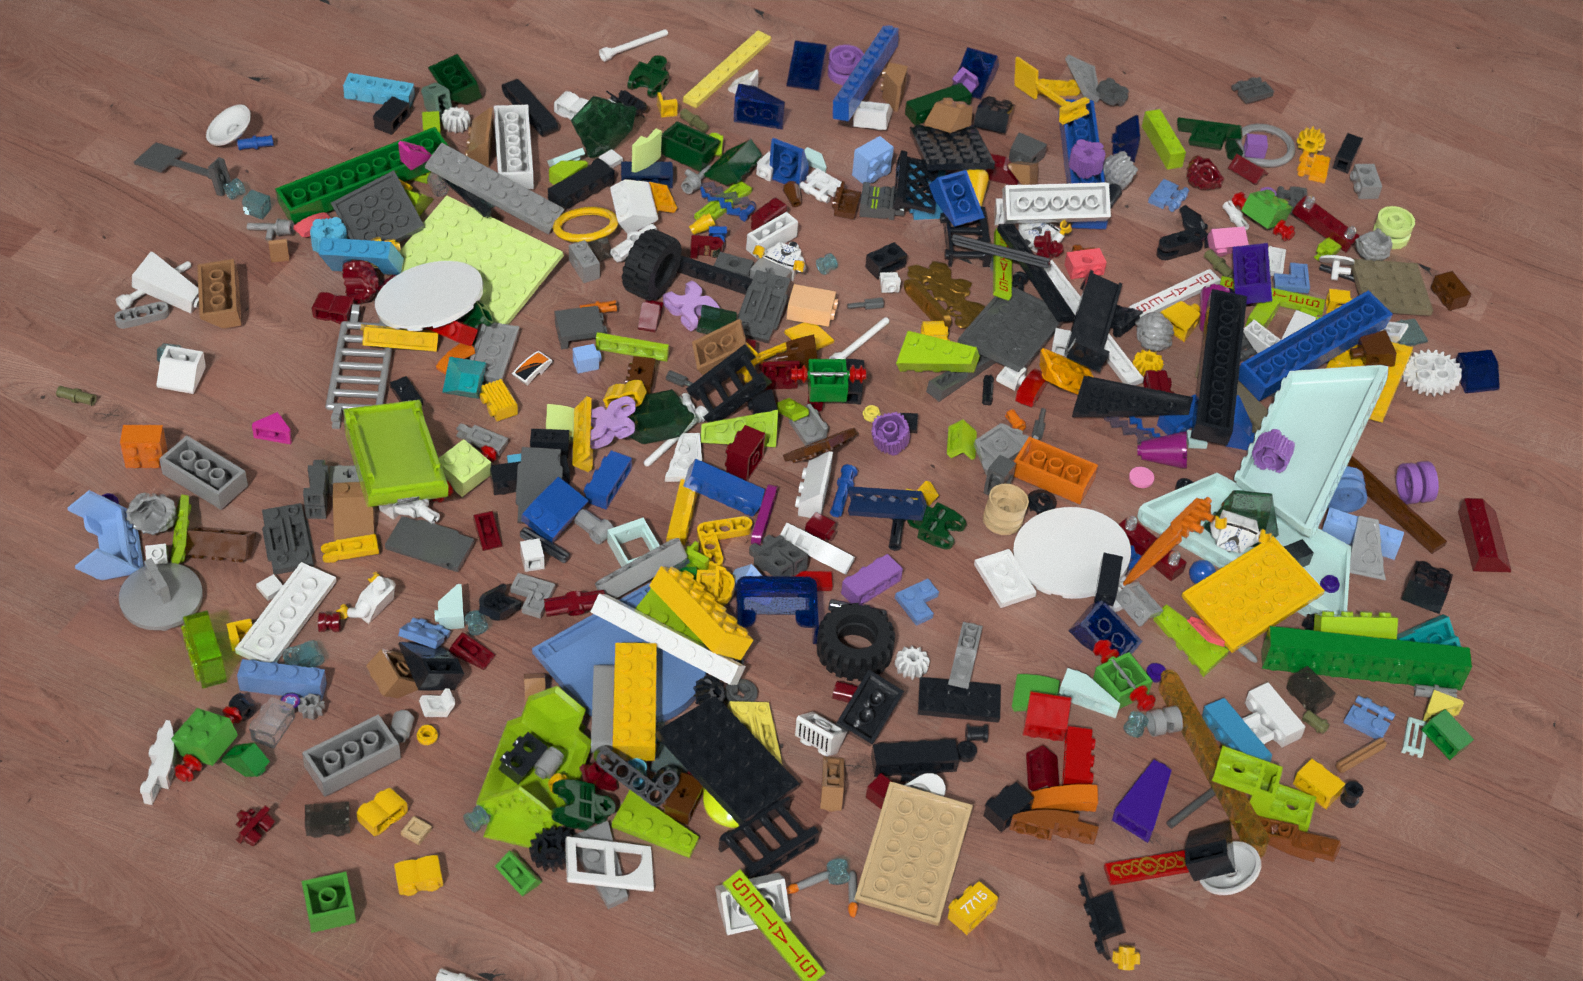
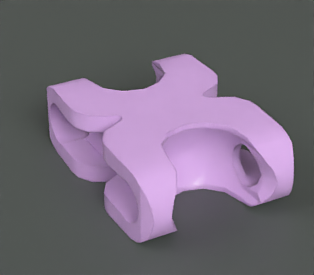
[663,281,720,331]
[590,396,636,449]

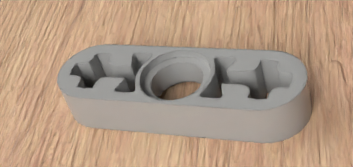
[114,302,169,329]

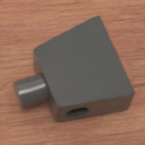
[1009,132,1047,163]

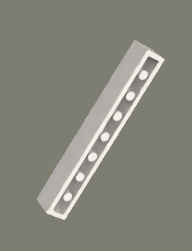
[591,594,746,685]

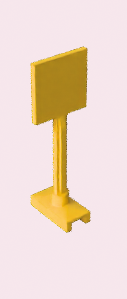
[1014,57,1090,125]
[736,322,835,383]

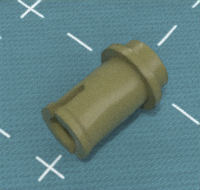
[1302,710,1330,734]

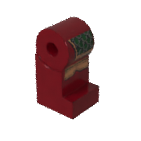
[690,235,723,259]

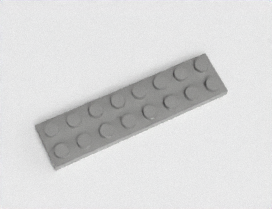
[425,143,564,234]

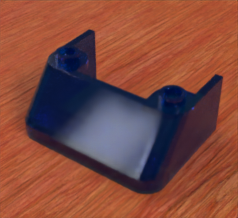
[736,576,819,644]

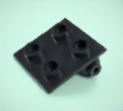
[606,90,648,118]
[1110,305,1143,338]

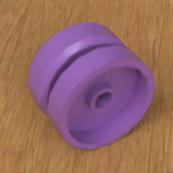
[828,45,864,85]
[1396,461,1439,505]

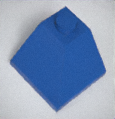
[1225,395,1255,450]

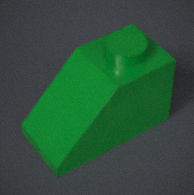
[221,743,270,777]

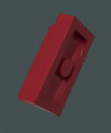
[1228,154,1269,185]
[1026,745,1060,791]

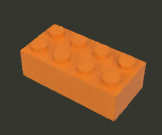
[1013,436,1098,504]

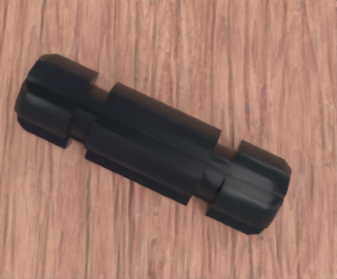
[982,375,994,406]

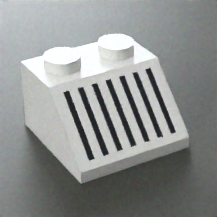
[795,712,848,756]

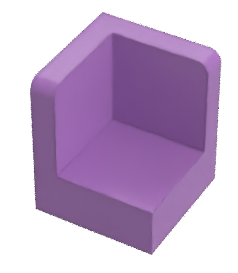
[952,67,979,93]
[1244,133,1268,159]

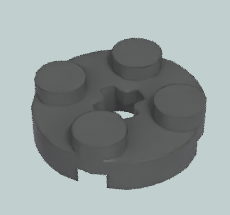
[1096,78,1129,106]

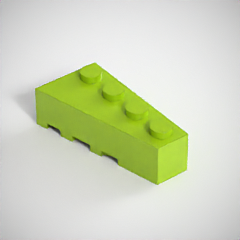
[896,331,980,372]

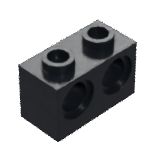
[865,242,907,280]
[498,732,548,785]

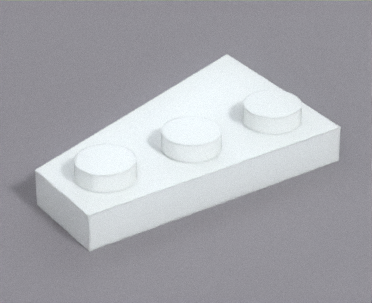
[665,433,702,482]

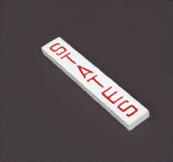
[1129,269,1221,317]

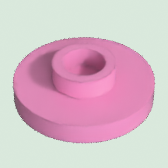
[1129,467,1154,488]

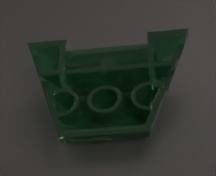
[571,96,636,158]
[624,389,694,444]
[1203,490,1279,547]

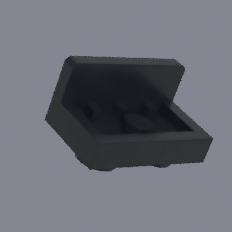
[479,584,522,621]

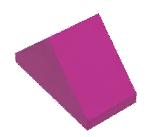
[398,141,432,170]
[252,412,292,445]

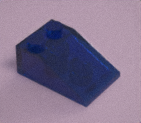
[786,40,828,91]
[952,47,999,100]
[733,83,785,129]
[1068,600,1143,657]

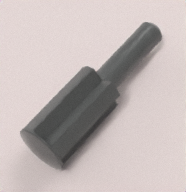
[847,297,884,310]
[666,370,693,387]
[1031,408,1046,440]

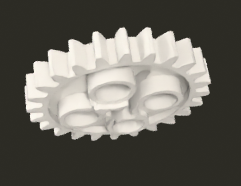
[1402,349,1462,396]

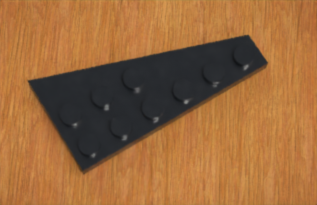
[1072,375,1193,417]

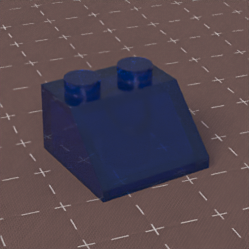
[1111,115,1140,163]
[1456,350,1500,394]

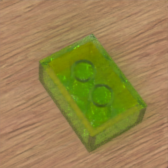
[180,610,227,689]

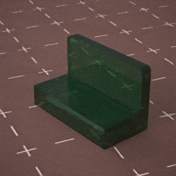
[697,305,737,334]

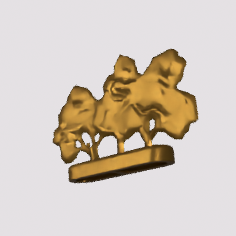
[904,261,986,329]

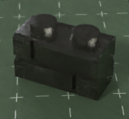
[305,802,351,838]

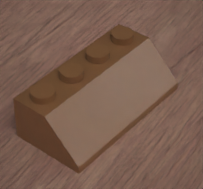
[197,259,242,329]

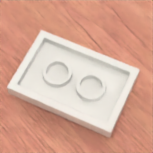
[974,549,1036,608]

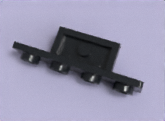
[1078,875,1126,960]

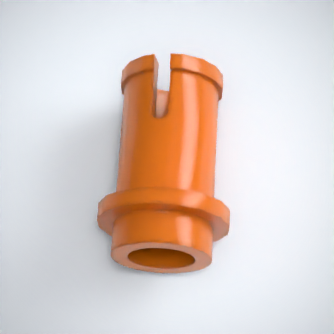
[1005,409,1026,431]

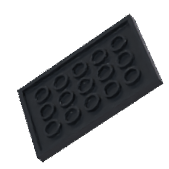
[910,124,995,171]
[655,695,800,826]

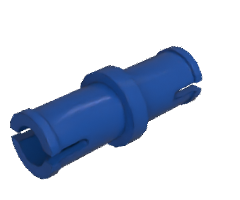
[237,135,274,150]

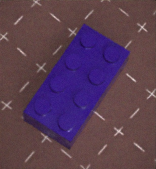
[1233,243,1272,305]

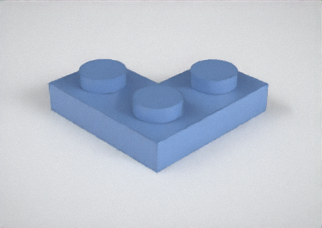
[1273,263,1310,293]
[895,579,939,626]

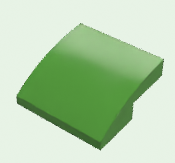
[1012,674,1060,711]

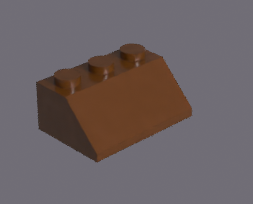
[185,526,256,562]

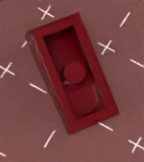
[473,511,502,551]
[448,632,496,670]

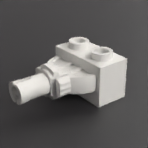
[379,497,440,524]

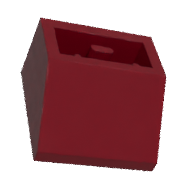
[759,360,800,390]

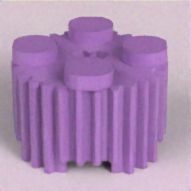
[1068,139,1105,179]
[871,411,910,456]
[1252,429,1295,473]

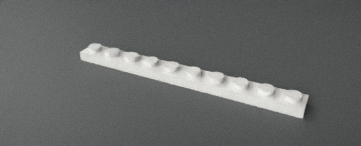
[1044,260,1144,385]

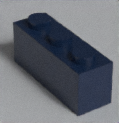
[621,161,673,188]

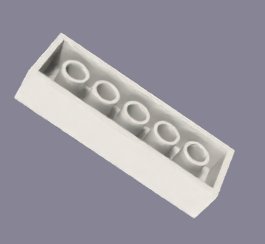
[494,105,534,189]
[1002,183,1111,224]

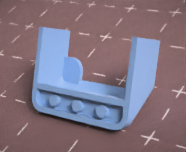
[67,490,144,580]

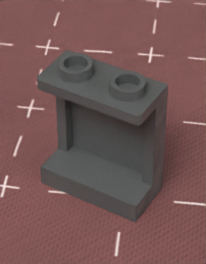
[554,305,607,350]

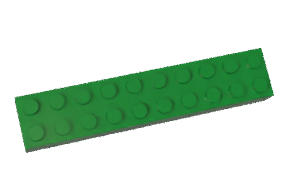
[275,127,448,225]
[1261,626,1472,691]

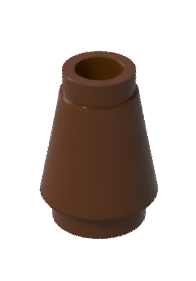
[783,181,802,207]

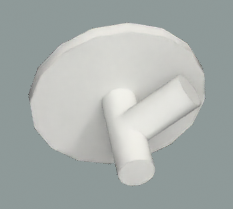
[1319,255,1354,281]

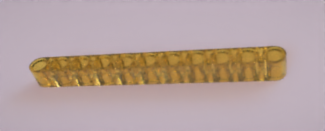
[1158,670,1270,858]

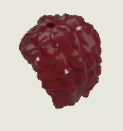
[1186,155,1224,190]
[342,260,379,304]

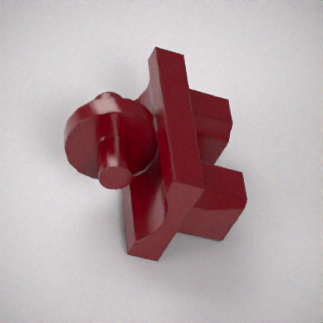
[1033,231,1064,260]
[579,762,620,792]
[236,805,276,847]

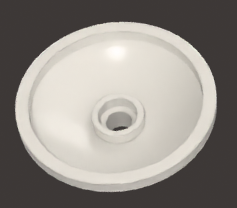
[206,105,251,146]
[1199,841,1261,895]

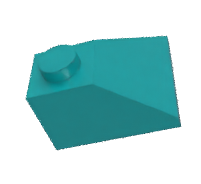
[442,357,486,399]

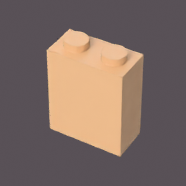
[786,284,838,327]

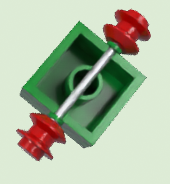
[791,359,866,402]

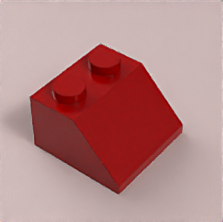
[1023,692,1071,741]

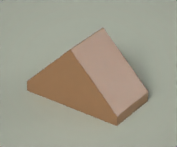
[1007,161,1038,185]
[268,239,289,263]
[524,673,546,705]

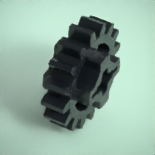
[529,826,577,872]

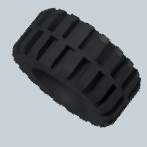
[622,229,682,301]
[816,603,895,681]

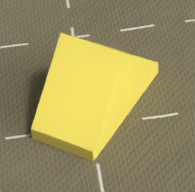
[1422,690,1464,722]

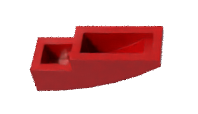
[1015,369,1048,408]

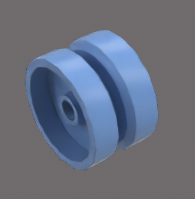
[1327,466,1367,513]

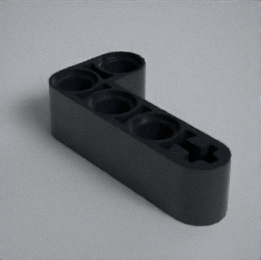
[593,746,679,806]

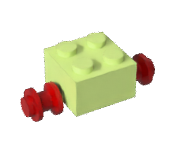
[432,439,496,503]

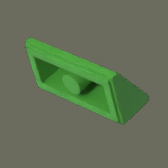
[495,850,542,896]

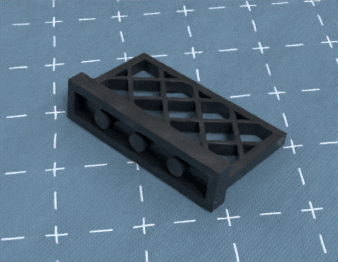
[892,150,938,214]

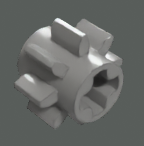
[298,693,325,720]

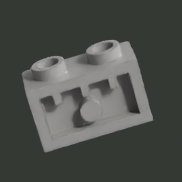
[789,404,828,446]
[1116,582,1164,627]

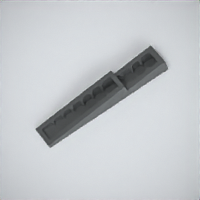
[926,354,996,402]

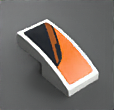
[512,351,553,386]

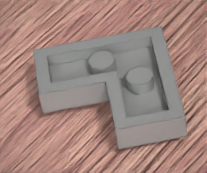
[510,573,555,619]

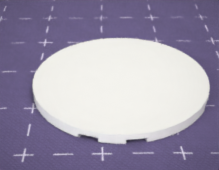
[375,261,484,331]
[1013,507,1131,599]

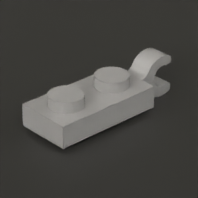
[456,423,508,456]

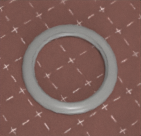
[1233,123,1296,168]

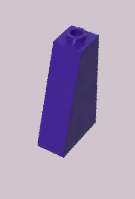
[1112,759,1172,843]

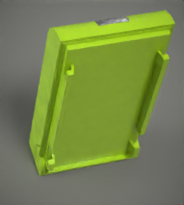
[343,400,448,508]

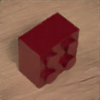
[725,425,765,481]

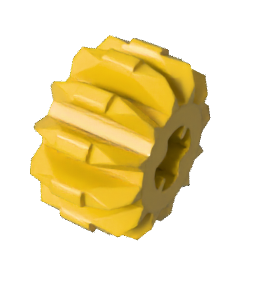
[1297,126,1326,155]
[1132,349,1164,376]

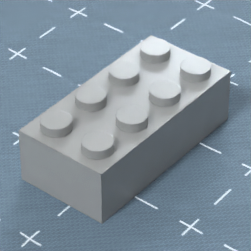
[159,435,248,510]
[302,714,401,797]

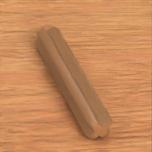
[1336,737,1387,773]

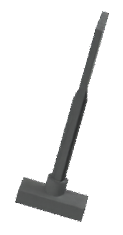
[134,142,233,196]

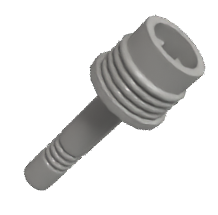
[681,165,711,194]
[247,218,294,241]

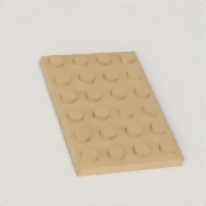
[854,782,973,926]

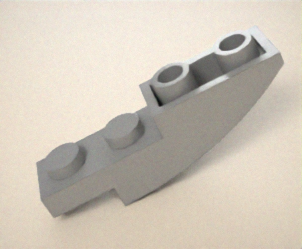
[948,622,983,689]

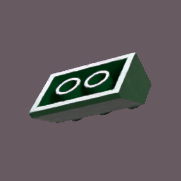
[428,54,482,104]
[661,121,720,172]
[704,139,762,185]

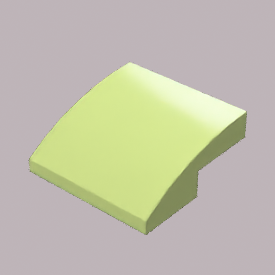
[632,129,662,173]
[546,404,574,443]

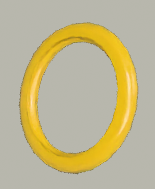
[552,207,618,242]

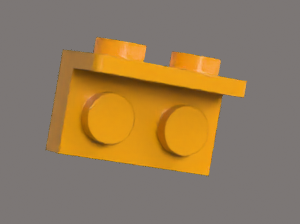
[649,182,677,214]

